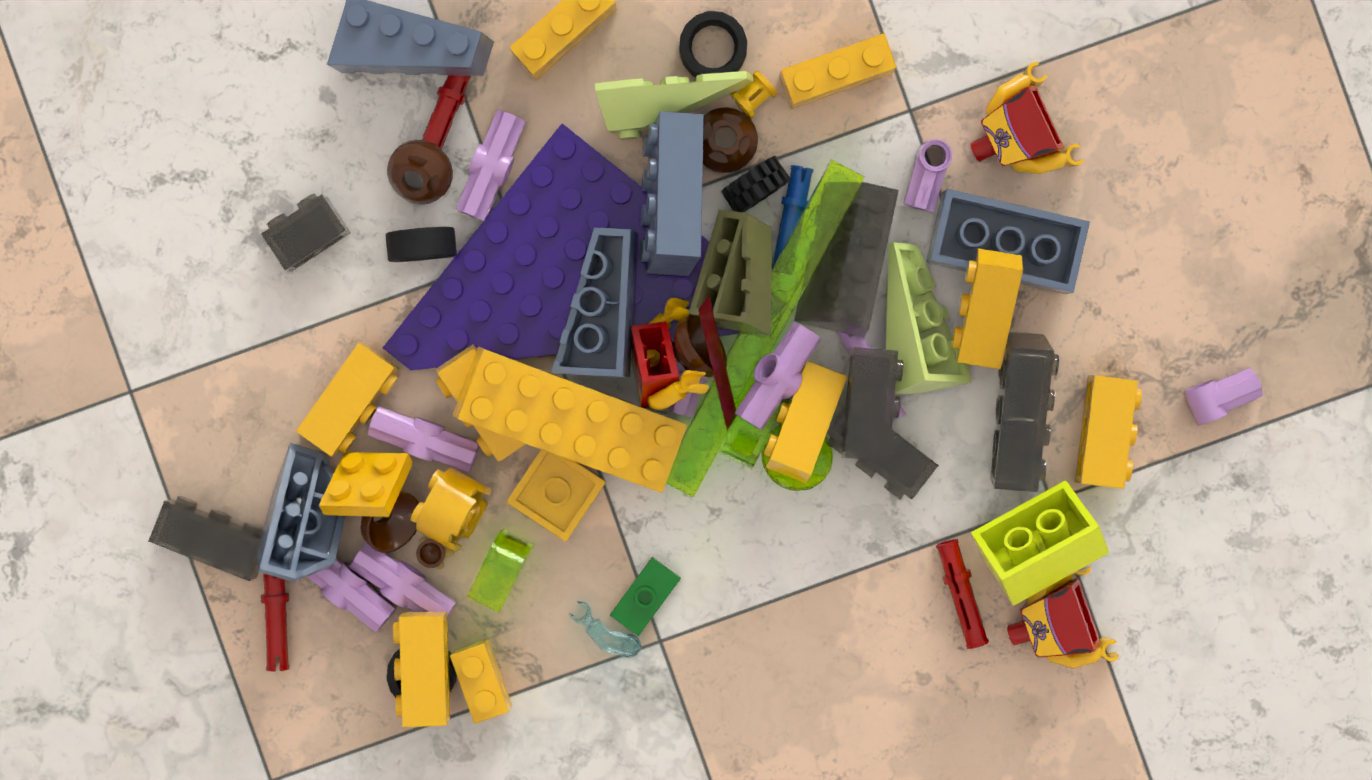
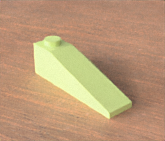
[595,71,754,140]
[885,242,972,394]

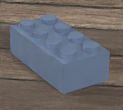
[640,111,704,276]
[926,189,1090,295]

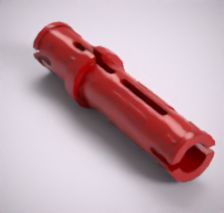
[422,75,471,149]
[936,539,989,649]
[261,573,290,672]

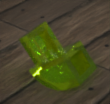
[719,391,781,469]
[467,529,535,613]

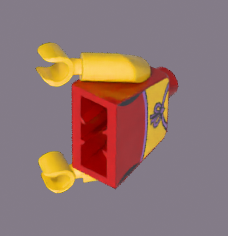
[970,62,1084,175]
[631,298,709,410]
[1007,566,1119,669]

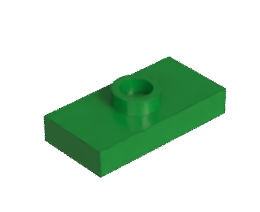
[610,557,681,637]

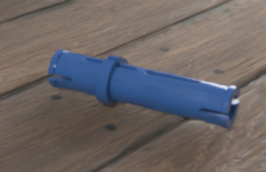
[772,165,814,276]

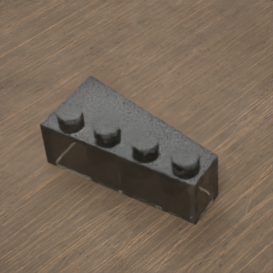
[990,332,1059,492]

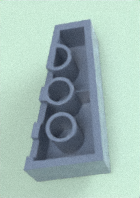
[327,0,494,76]
[550,228,638,377]

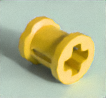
[730,70,778,118]

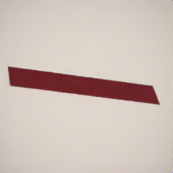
[698,295,737,430]

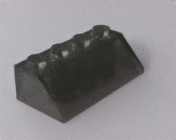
[794,182,899,338]

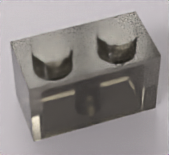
[261,193,351,272]

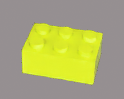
[971,480,1109,606]

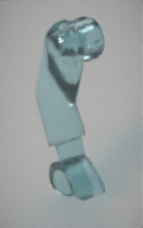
[569,601,642,657]

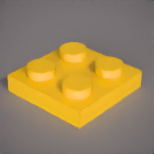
[506,450,607,542]
[319,452,413,517]

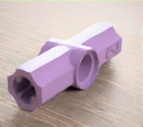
[456,109,527,222]
[735,321,821,431]
[367,406,480,472]
[349,542,457,616]
[307,558,397,632]

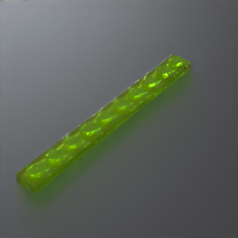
[666,159,864,497]

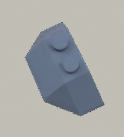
[257,443,345,582]

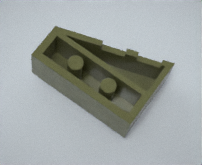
[688,210,772,336]

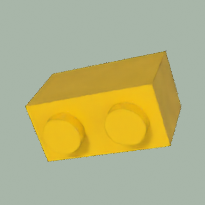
[450,638,512,724]

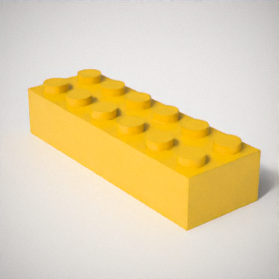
[453,347,688,493]

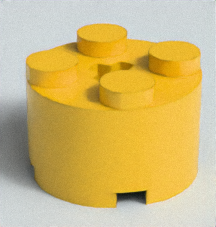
[411,467,491,552]

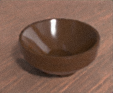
[703,107,758,173]
[387,140,453,205]
[673,314,727,377]
[360,490,419,553]

